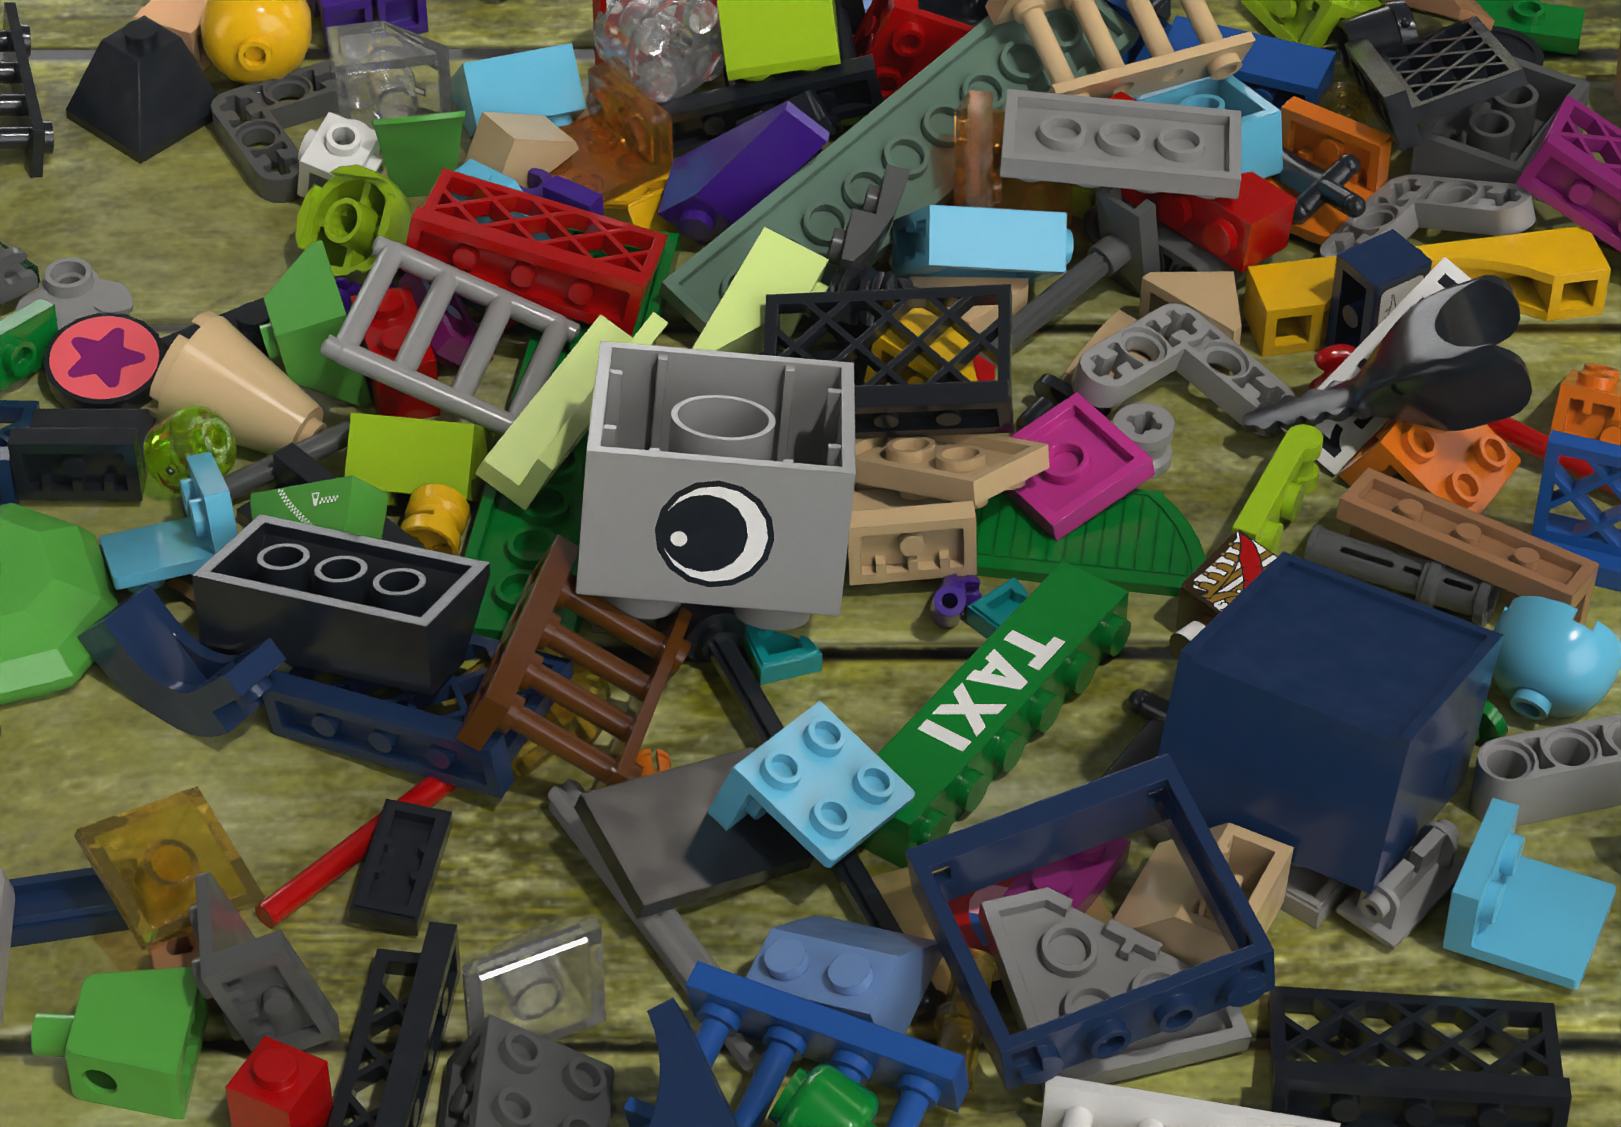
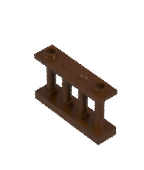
[456,535,693,790]

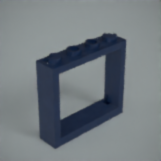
[905,753,1275,1091]

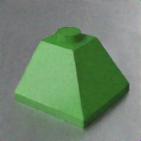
[259,240,373,407]

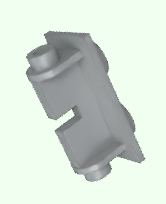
[1336,819,1464,950]

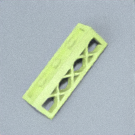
[475,312,668,511]

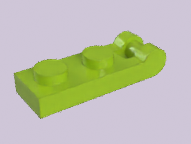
[1231,424,1324,555]

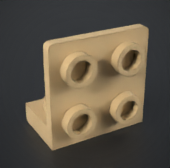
[846,488,977,586]

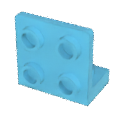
[99,451,238,592]
[707,701,915,868]
[1442,798,1616,990]

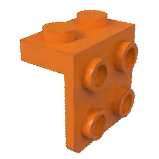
[1264,96,1392,245]

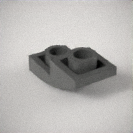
[827,165,910,274]

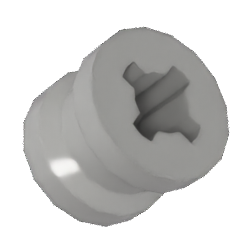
[1113,402,1175,479]

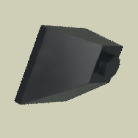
[66,15,217,164]

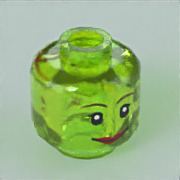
[143,405,237,494]

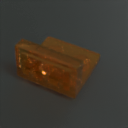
[549,61,673,202]
[954,91,1071,228]

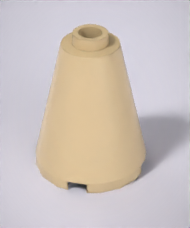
[149,310,327,455]

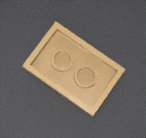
[854,434,1050,509]

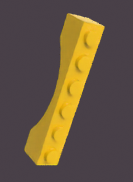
[1243,226,1611,357]

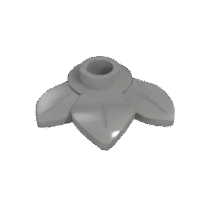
[15,257,133,330]

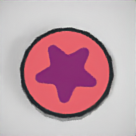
[43,313,165,409]

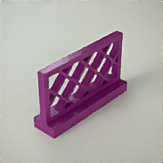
[1516,94,1621,252]

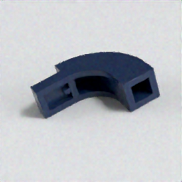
[77,585,286,737]

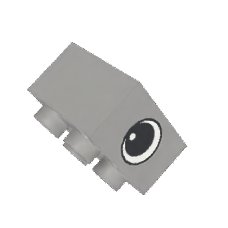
[576,341,856,630]

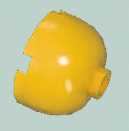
[200,0,312,85]

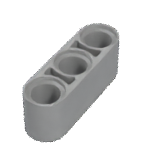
[1469,714,1621,826]

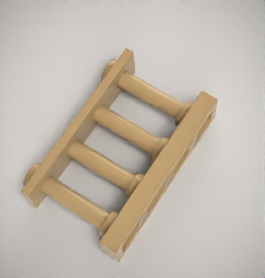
[985,0,1256,98]

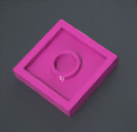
[1003,392,1155,541]

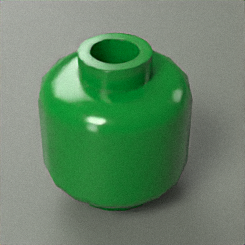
[768,1064,879,1127]

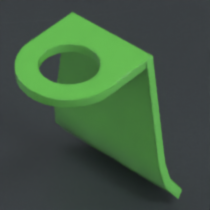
[372,110,465,198]

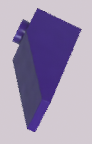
[658,101,830,245]

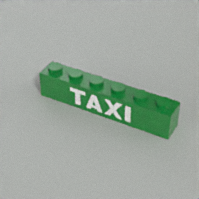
[858,561,1131,868]

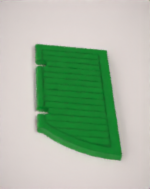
[975,488,1206,597]

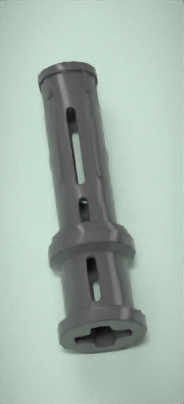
[1304,525,1501,627]

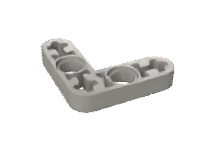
[1320,174,1536,257]
[1071,303,1295,437]

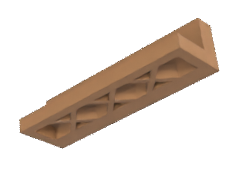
[1336,467,1599,625]

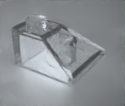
[461,917,606,1041]

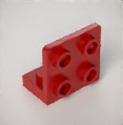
[853,0,974,101]

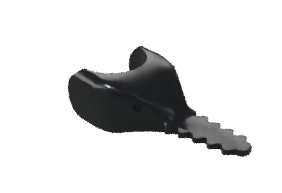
[1242,275,1532,436]

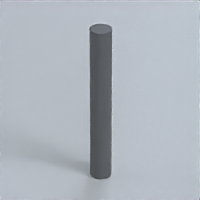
[176,420,350,518]

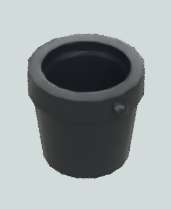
[1336,0,1418,75]

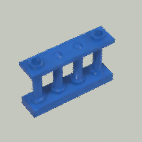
[623,961,969,1127]

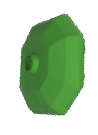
[0,503,118,705]

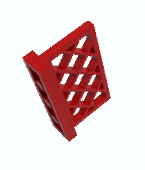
[406,168,668,336]

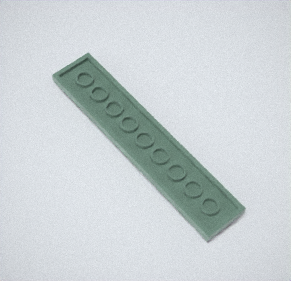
[659,0,1140,353]

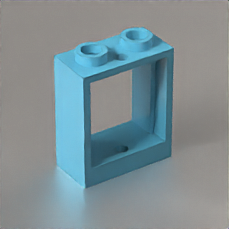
[892,205,1074,285]

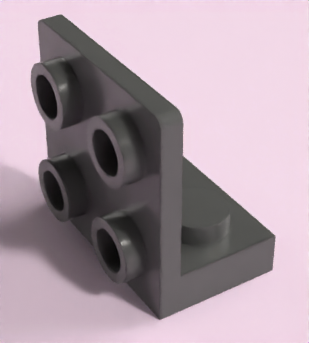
[189,871,340,1052]
[438,1014,614,1127]

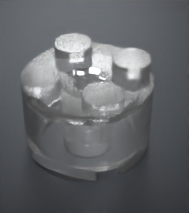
[594,0,725,103]

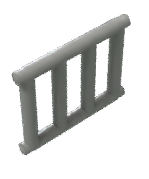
[320,235,581,436]

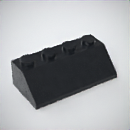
[192,514,490,696]

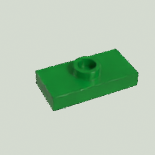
[1476,0,1585,55]
[0,299,58,391]

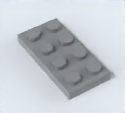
[999,89,1241,199]

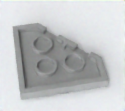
[978,887,1252,1095]

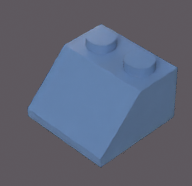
[746,915,943,1034]

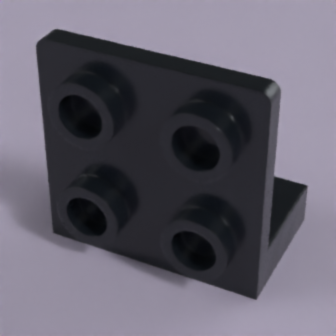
[7,409,157,501]

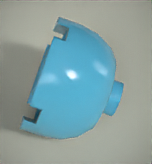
[1492,596,1621,721]

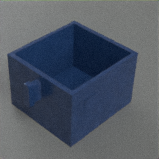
[1150,551,1503,894]

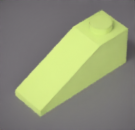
[692,227,829,354]

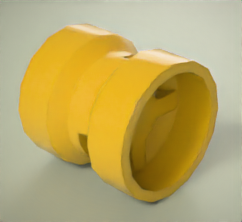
[400,483,470,556]

